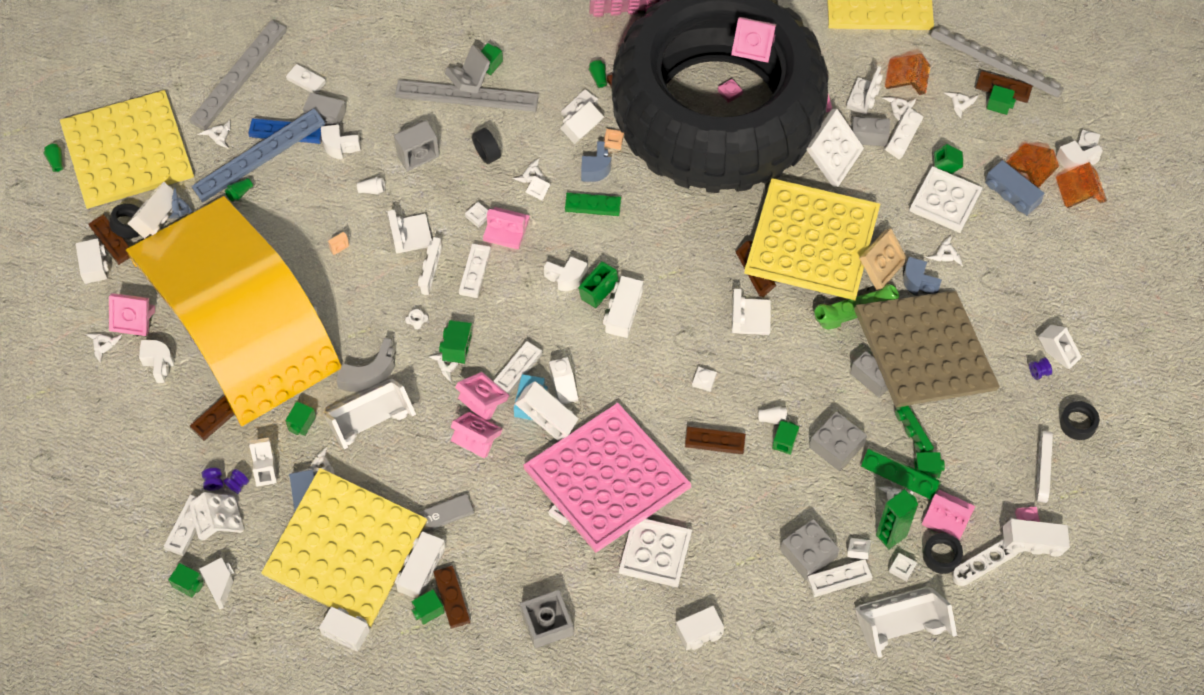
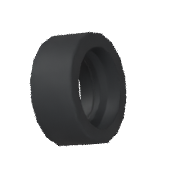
[472,128,501,164]
[109,203,140,239]
[1060,401,1100,440]
[923,533,963,574]

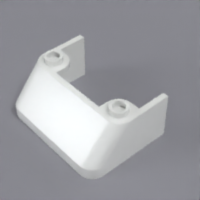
[323,379,416,449]
[856,587,957,657]

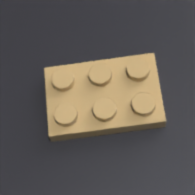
[860,228,908,290]

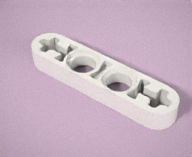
[1036,431,1053,503]
[952,539,1019,586]

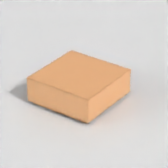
[604,129,624,150]
[328,232,349,255]

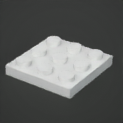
[807,109,864,187]
[910,166,983,233]
[619,519,692,588]

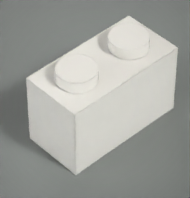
[560,101,604,144]
[76,238,109,284]
[675,606,724,650]
[319,607,370,652]

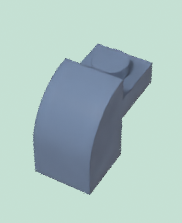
[581,141,611,182]
[903,257,942,296]

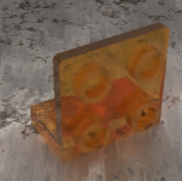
[885,53,931,95]
[1006,143,1059,188]
[1056,162,1107,208]

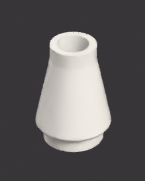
[357,176,385,195]
[759,406,787,425]

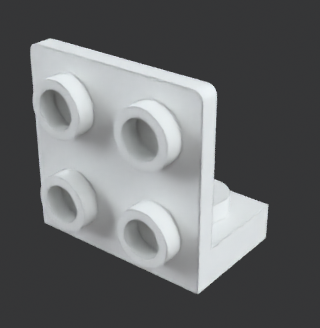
[846,66,883,115]
[388,210,432,254]
[732,289,771,335]
[189,492,244,540]

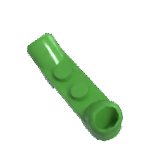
[814,284,899,330]

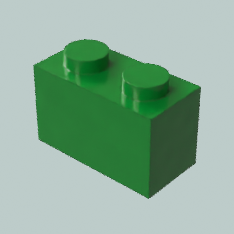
[578,261,619,308]
[439,320,472,364]

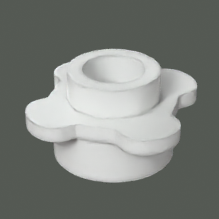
[405,309,428,330]

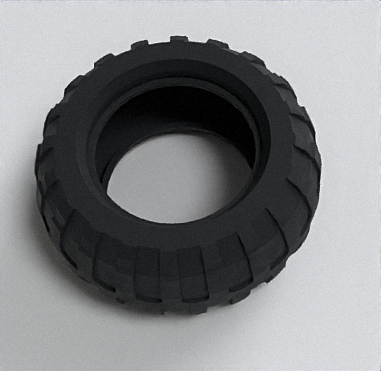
[612,0,829,193]

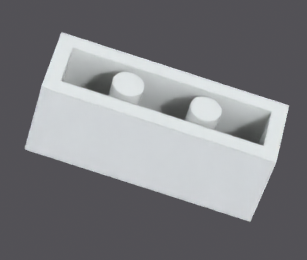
[127,182,180,239]
[603,276,643,338]
[515,381,579,441]
[1003,519,1070,557]
[395,532,446,599]

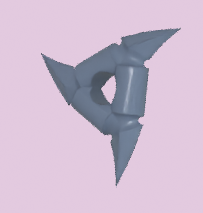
[168,188,193,219]

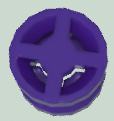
[1029,357,1052,380]
[202,468,223,491]
[224,469,249,494]

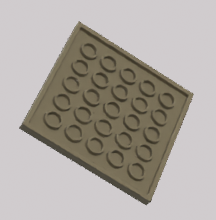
[854,291,1000,407]

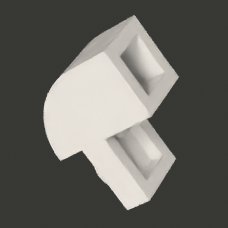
[321,125,360,159]
[1056,141,1103,174]
[544,257,588,291]
[139,340,174,383]
[249,438,277,486]

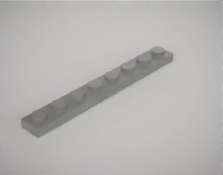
[189,20,287,131]
[931,27,1064,97]

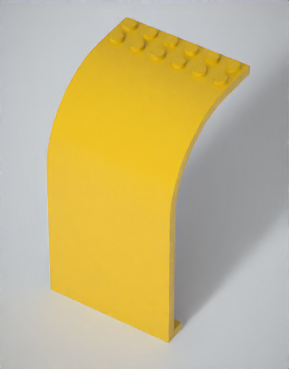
[126,196,341,426]

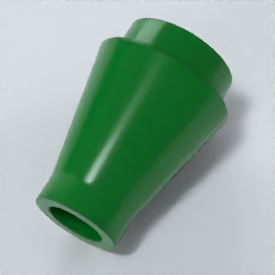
[588,60,607,88]
[43,144,63,172]
[225,178,253,202]

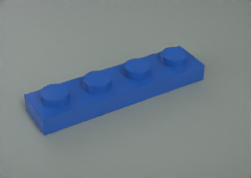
[248,118,322,144]

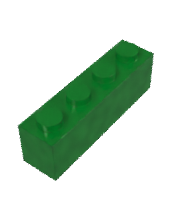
[876,489,918,550]

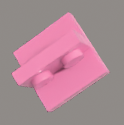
[731,17,776,62]
[483,207,530,250]
[109,293,155,336]
[455,372,509,421]
[451,412,503,458]
[922,489,975,540]

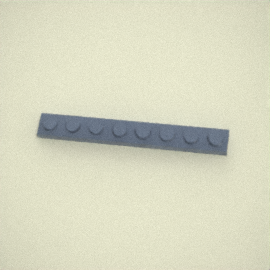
[191,109,325,203]

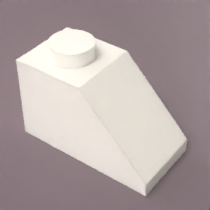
[1038,325,1082,369]
[549,357,578,405]
[199,557,234,609]

